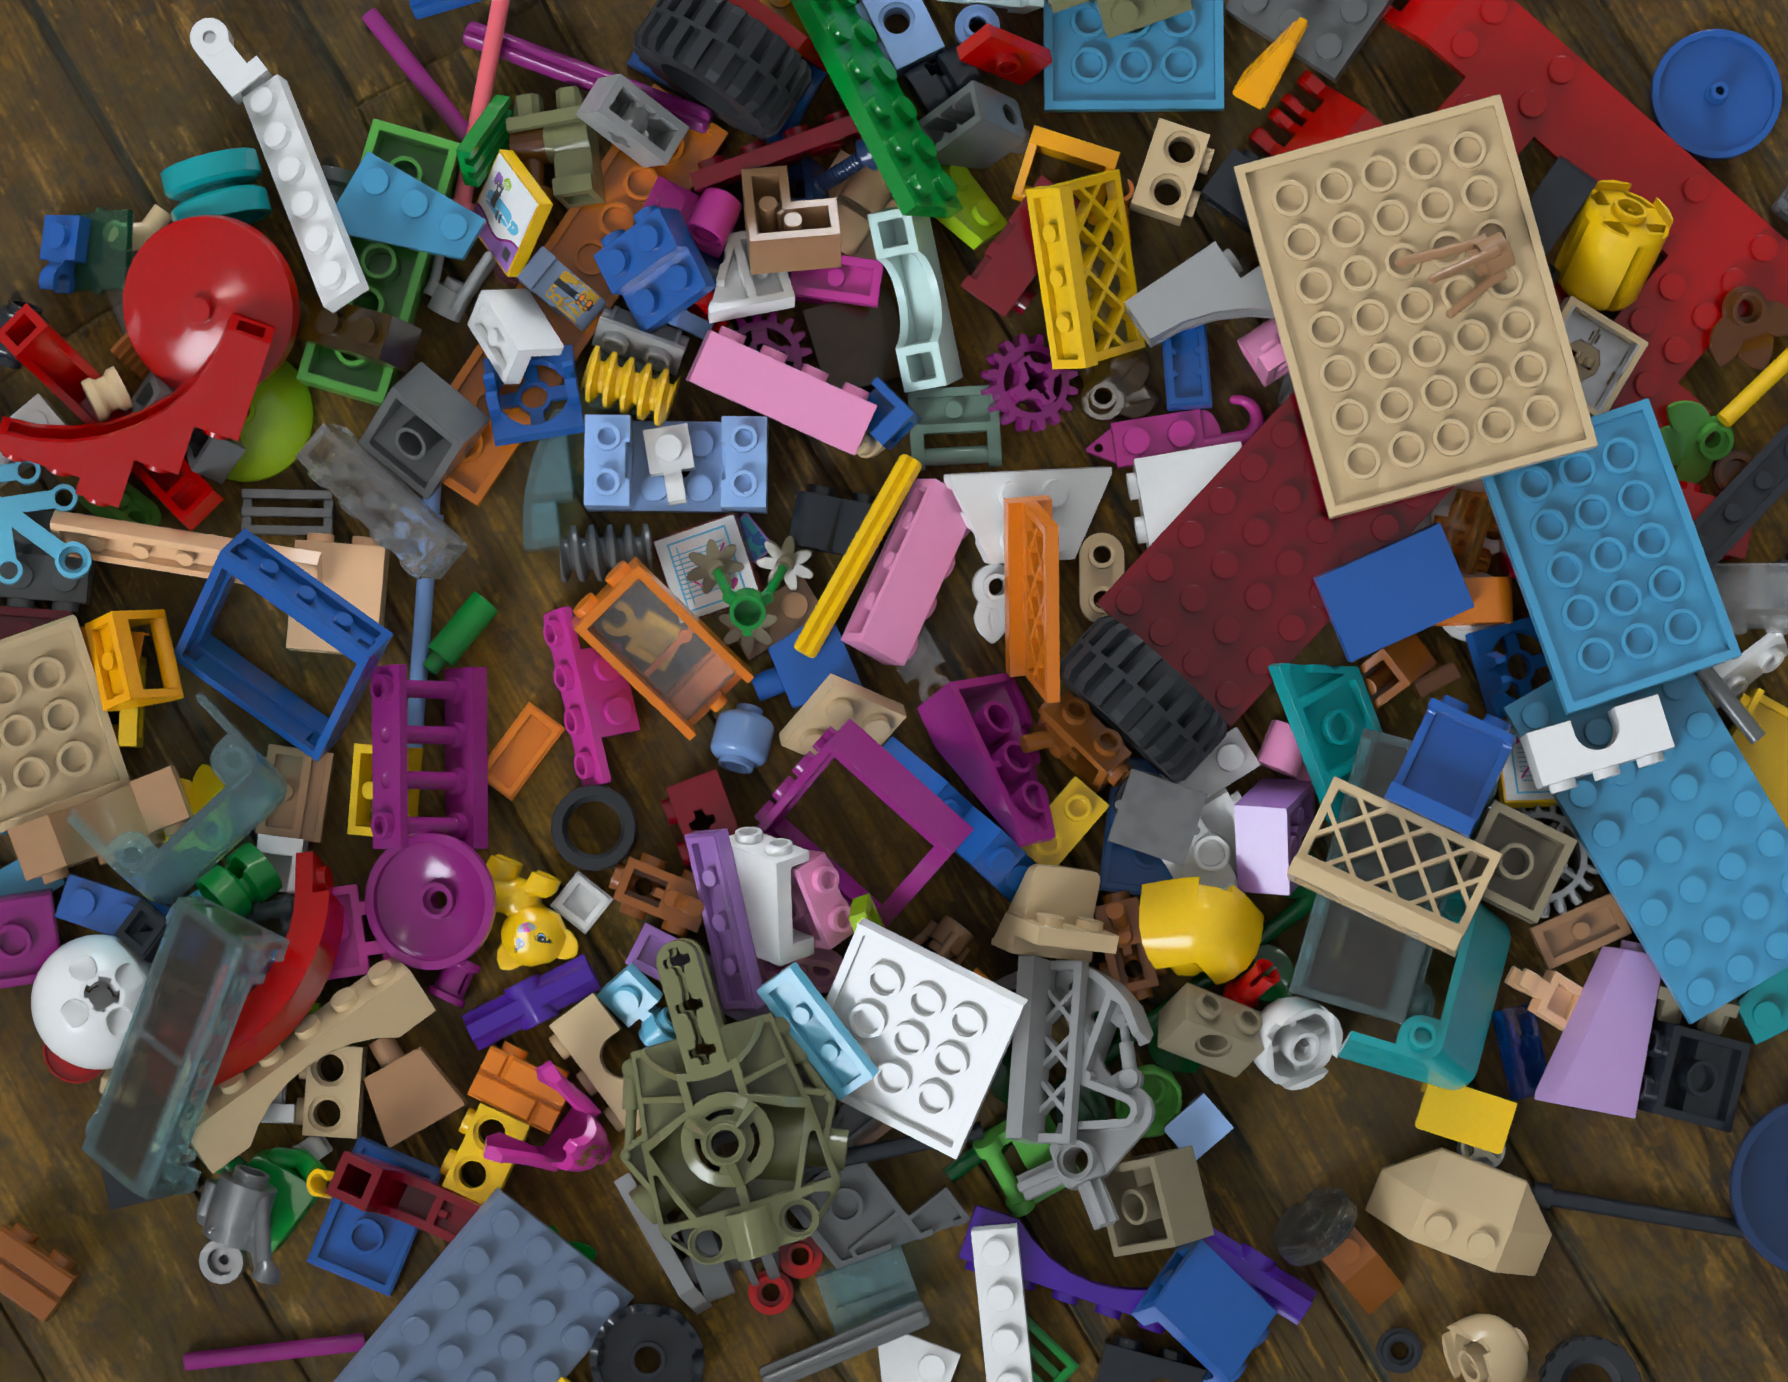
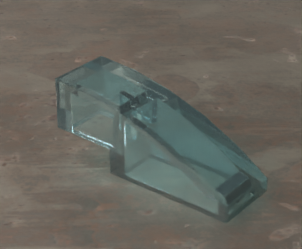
[522,409,576,553]

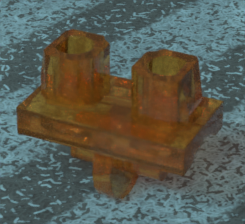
[1432,488,1499,575]

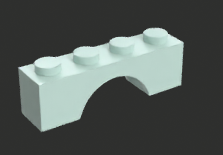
[867,206,963,393]

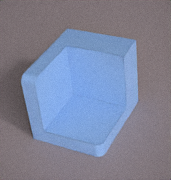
[1164,1092,1234,1160]

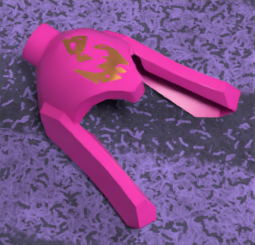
[483,1060,612,1172]

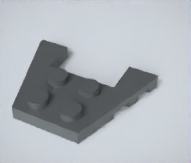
[789,1103,971,1270]

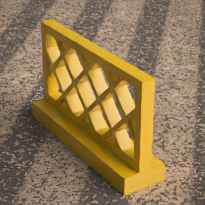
[1026,169,1145,369]

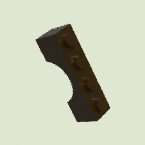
[294,291,422,373]

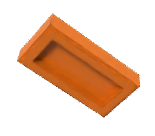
[487,702,566,801]

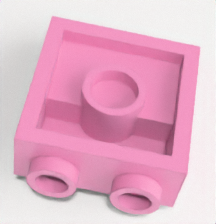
[791,850,853,950]

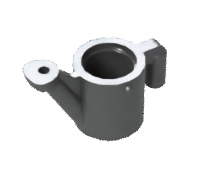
[196,1165,279,1285]

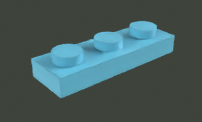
[756,961,879,1101]

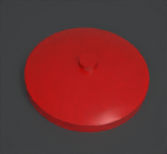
[123,215,300,389]

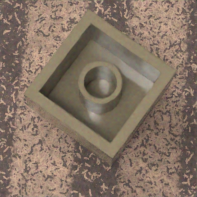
[1449,800,1578,924]
[1104,1145,1214,1257]

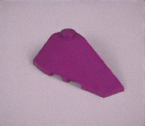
[917,673,1056,847]

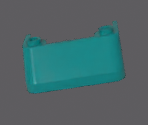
[1337,869,1511,1090]

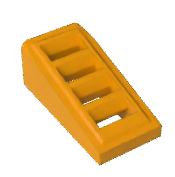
[1232,17,1308,110]

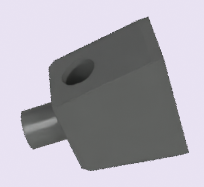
[918,80,1030,169]

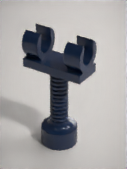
[787,137,879,201]

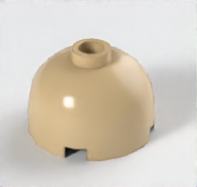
[1442,1314,1529,1382]

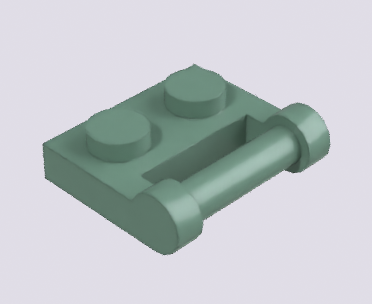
[907,385,1002,471]

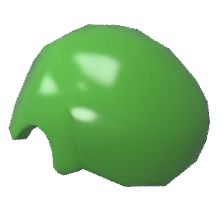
[1114,1064,1182,1138]

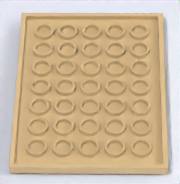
[1234,94,1598,519]

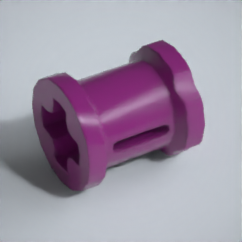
[427,959,482,1008]

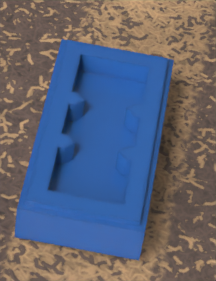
[1162,324,1212,411]

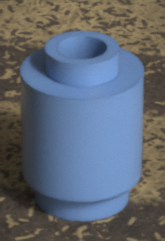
[954,4,1000,44]

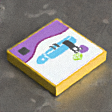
[474,149,553,277]

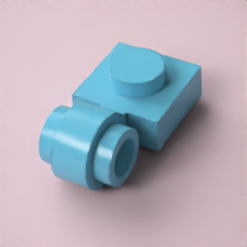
[597,962,677,1047]

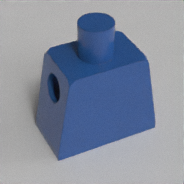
[751,623,862,709]

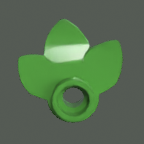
[1660,401,1734,483]

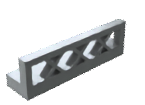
[1005,955,1089,1145]

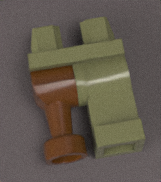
[506,85,606,210]

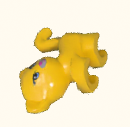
[486,854,579,971]

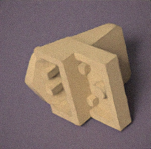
[991,864,1119,962]

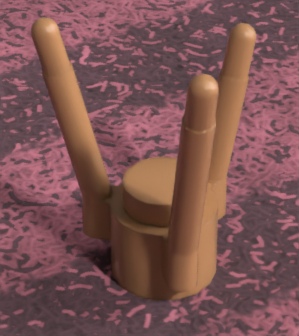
[1395,232,1516,318]
[911,915,974,965]

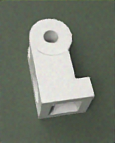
[190,18,273,105]

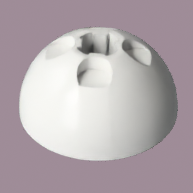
[31,934,168,1070]

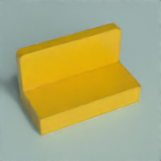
[1415,1082,1518,1154]

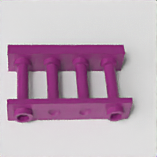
[370,664,488,849]

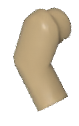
[105,204,172,252]

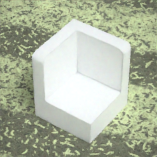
[257,834,309,894]

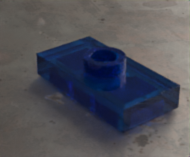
[1492,1002,1547,1101]

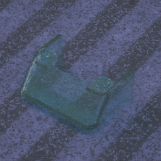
[67,690,287,905]

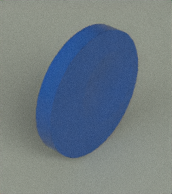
[1649,29,1782,161]

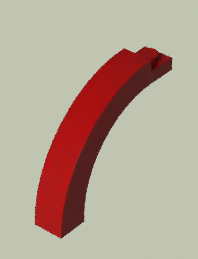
[0,303,224,532]
[150,851,345,1099]

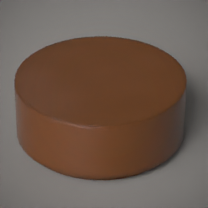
[1712,450,1753,491]

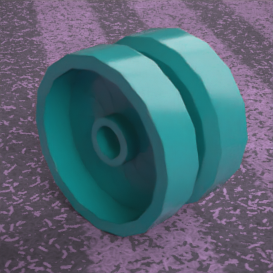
[160,147,273,225]

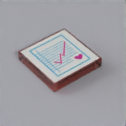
[652,512,764,626]

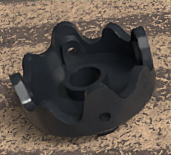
[589,1302,705,1382]

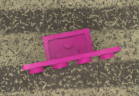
[543,606,641,787]

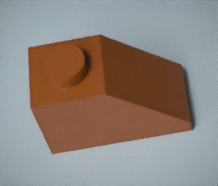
[1358,634,1437,710]
[1309,1216,1403,1315]

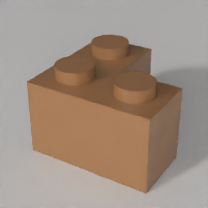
[741,165,841,275]

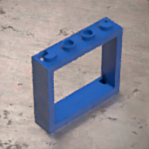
[174,528,393,762]

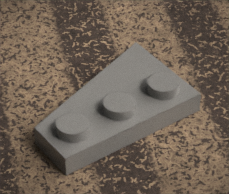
[614,1172,713,1315]

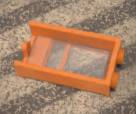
[572,556,754,740]

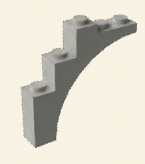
[1124,242,1274,348]

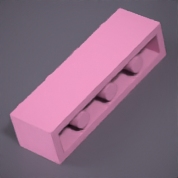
[686,326,877,455]
[841,479,970,666]

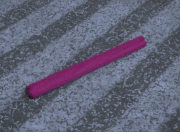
[463,21,713,134]

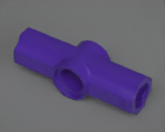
[462,954,602,1050]
[1202,1228,1317,1325]

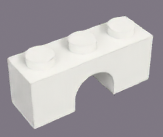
[1520,694,1675,795]

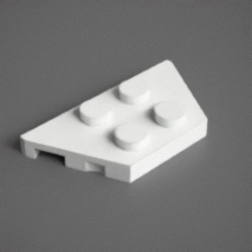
[944,466,1112,564]

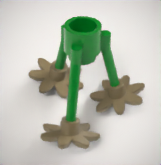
[686,536,814,655]

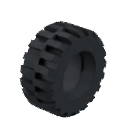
[633,0,811,139]
[1060,615,1228,783]

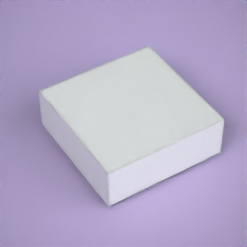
[550,871,614,934]

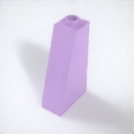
[1534,940,1661,1118]

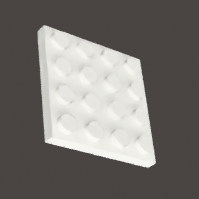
[798,918,1028,1159]

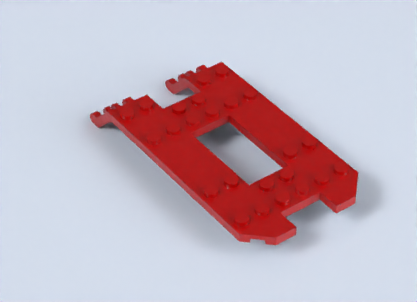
[1247,0,1788,429]

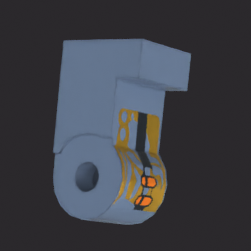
[517,246,607,332]

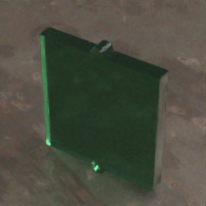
[71,207,133,295]

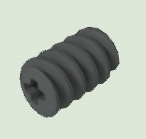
[560,523,653,582]

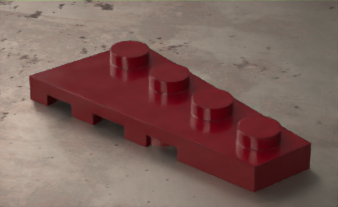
[689,109,861,196]

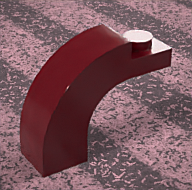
[326,1151,482,1243]

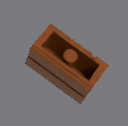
[0,1222,81,1323]

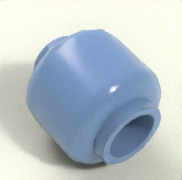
[710,703,774,774]

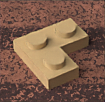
[779,673,907,756]

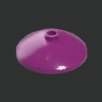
[365,833,497,970]

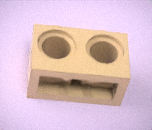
[1129,118,1215,226]
[295,1045,368,1139]

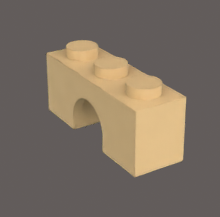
[549,993,641,1133]

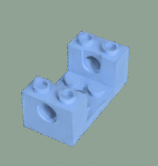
[584,414,769,514]

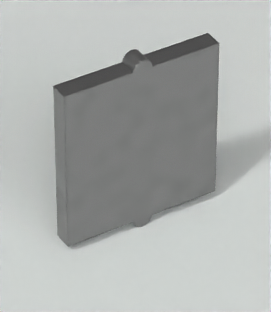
[1107,769,1208,866]

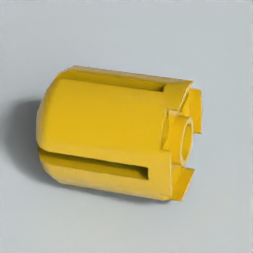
[1554,180,1674,311]

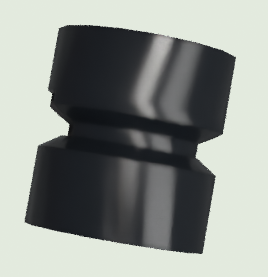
[903,41,985,116]

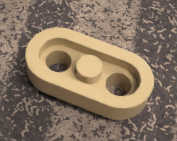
[1079,533,1124,622]

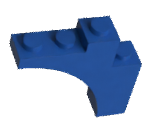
[883,736,1036,903]

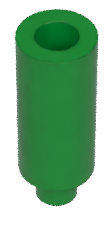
[422,591,499,676]

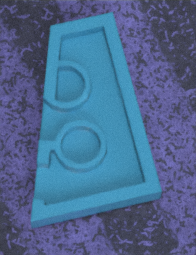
[336,151,487,261]

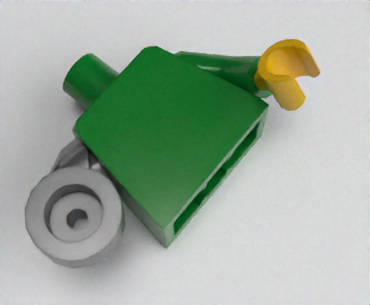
[199,1146,334,1284]

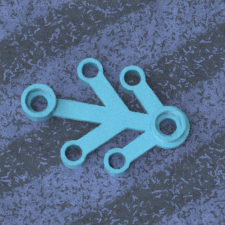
[0,461,92,585]

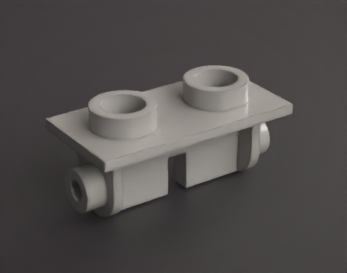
[591,305,690,375]

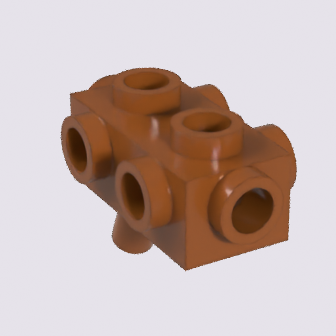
[1019,691,1133,794]
[609,852,705,938]
[1093,890,1167,1000]

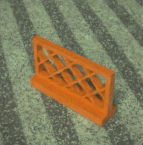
[1003,495,1060,703]

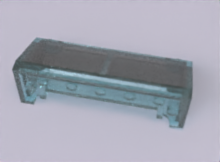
[1289,728,1498,1025]
[81,896,290,1199]

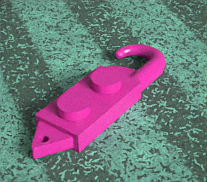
[1085,395,1264,469]

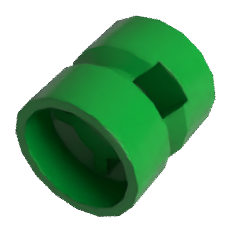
[196,842,283,927]

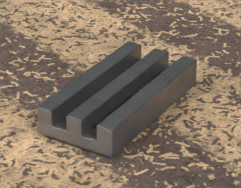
[241,489,334,536]

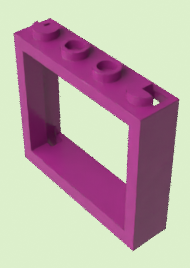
[754,718,974,935]

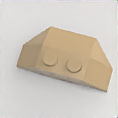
[1365,1147,1552,1276]

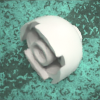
[1254,996,1343,1090]

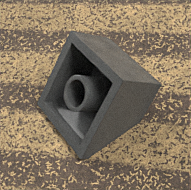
[358,362,490,500]

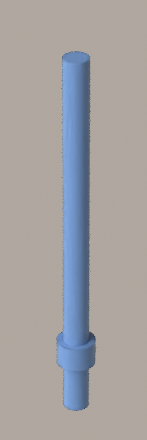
[407,485,444,748]

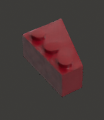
[960,175,1089,318]

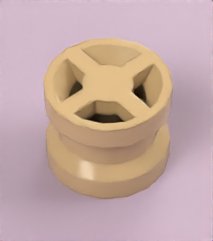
[81,366,133,422]

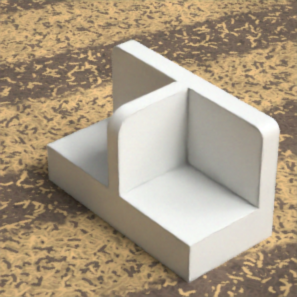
[467,289,564,385]

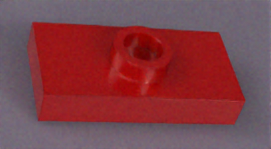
[956,23,1053,86]

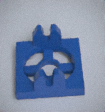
[483,344,585,447]
[1465,617,1552,719]

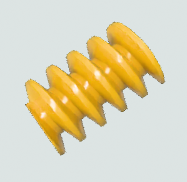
[580,345,681,427]

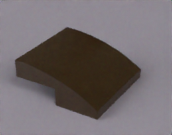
[803,287,901,389]

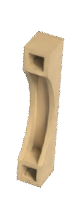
[171,956,436,1174]

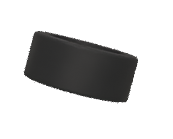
[551,785,638,871]

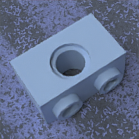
[856,0,945,77]

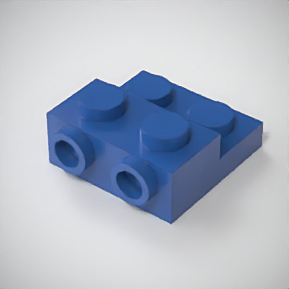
[593,205,717,334]

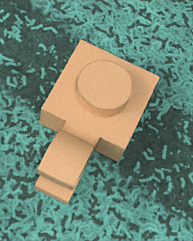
[1504,966,1583,1031]

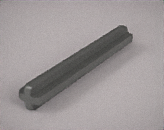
[760,1301,931,1382]

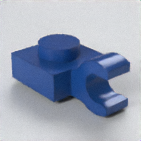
[39,215,91,294]

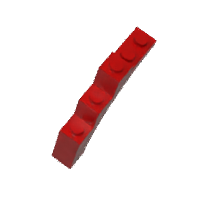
[0,313,275,508]

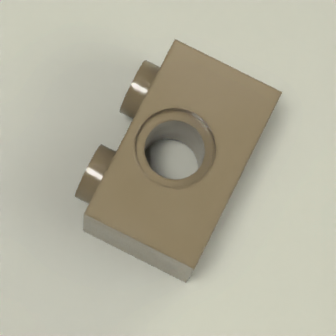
[1157,983,1265,1078]

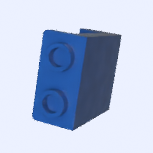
[1384,695,1517,839]
[1131,1239,1277,1382]

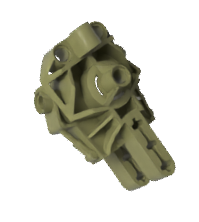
[620,937,849,1265]

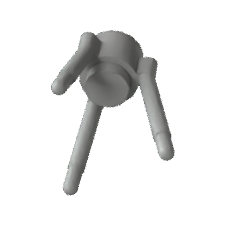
[423,252,497,323]

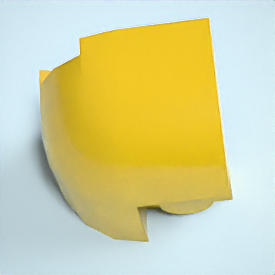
[1139,876,1264,985]

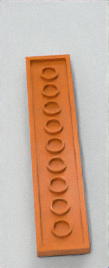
[443,84,729,507]

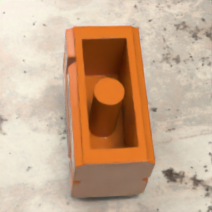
[467,1041,575,1134]

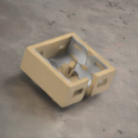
[1560,296,1649,417]

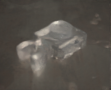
[895,624,950,703]

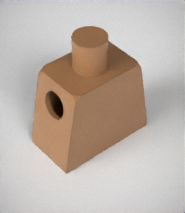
[364,1038,468,1148]

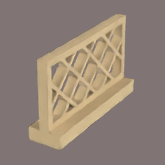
[1287,776,1502,957]

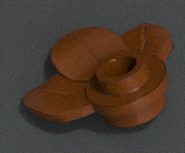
[1710,285,1788,371]

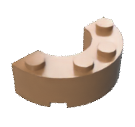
[7,765,194,885]

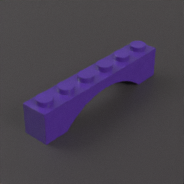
[958,1203,1165,1334]

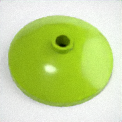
[226,360,314,482]

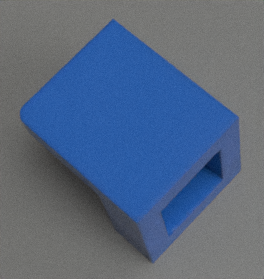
[867,377,922,451]

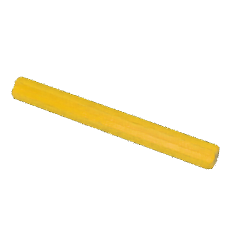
[794,454,922,658]

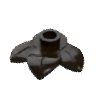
[1078,342,1160,423]

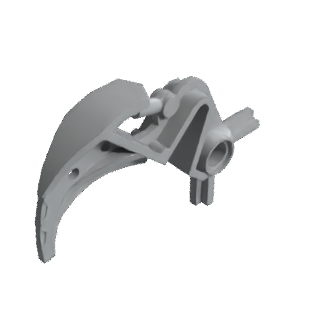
[994,959,1155,1230]

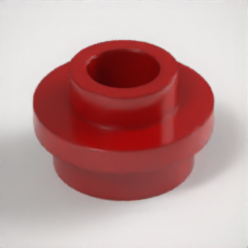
[779,1236,823,1279]
[748,1270,794,1315]

